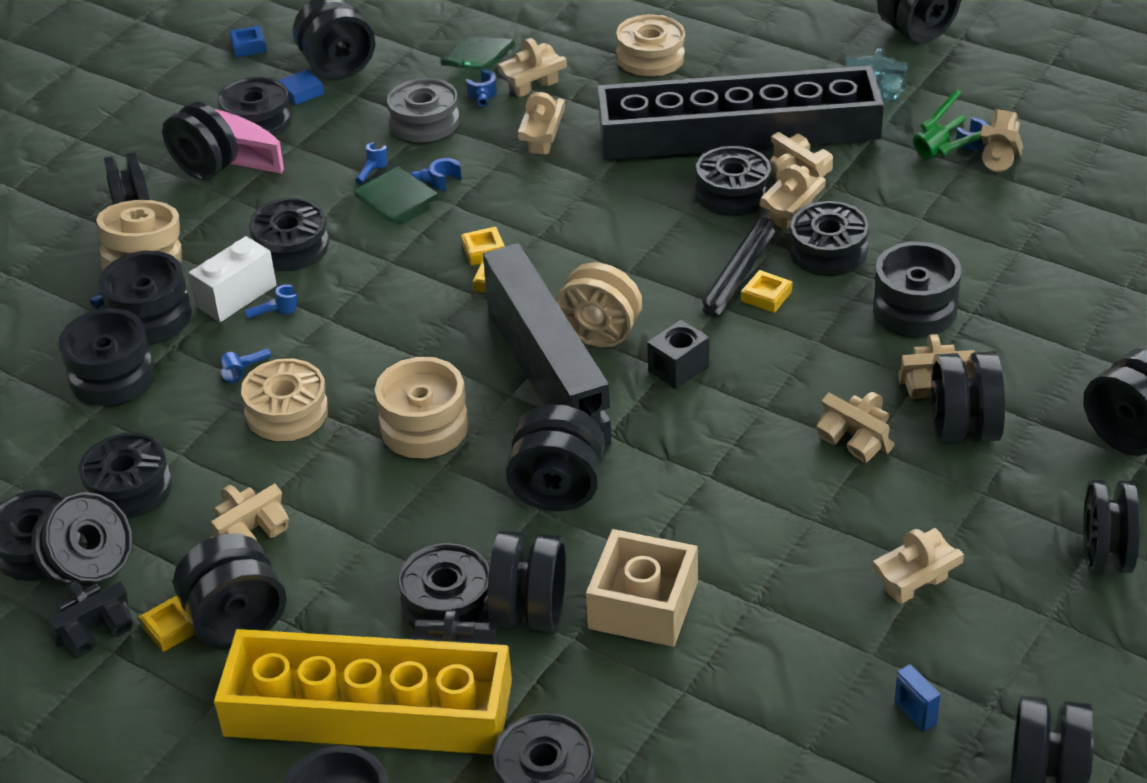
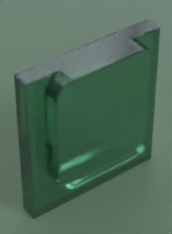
[440,36,515,70]
[354,166,438,224]

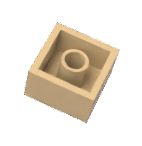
[586,529,698,647]

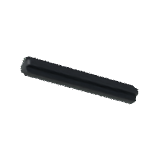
[702,217,775,317]

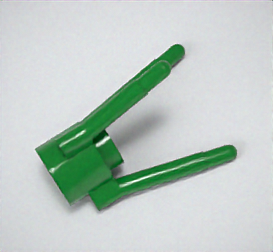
[913,90,981,159]

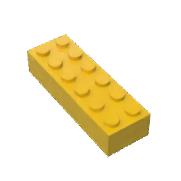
[214,629,512,754]

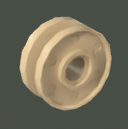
[616,14,685,77]
[555,262,642,348]
[241,358,328,441]

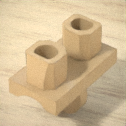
[498,38,567,97]
[518,92,565,154]
[980,109,1023,172]
[770,132,833,182]
[760,164,826,229]
[898,334,975,400]
[816,392,895,463]
[210,484,289,541]
[872,528,964,604]

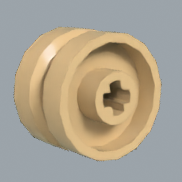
[96,200,182,270]
[374,357,469,459]

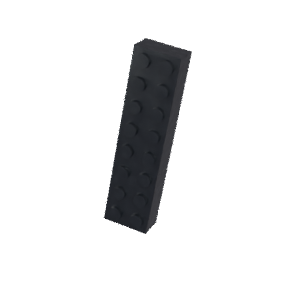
[597,65,884,160]

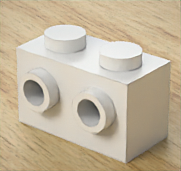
[189,236,277,322]

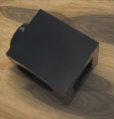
[647,319,709,389]

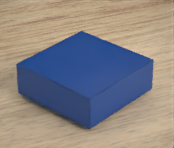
[229,25,267,58]
[278,69,324,105]
[894,664,941,732]

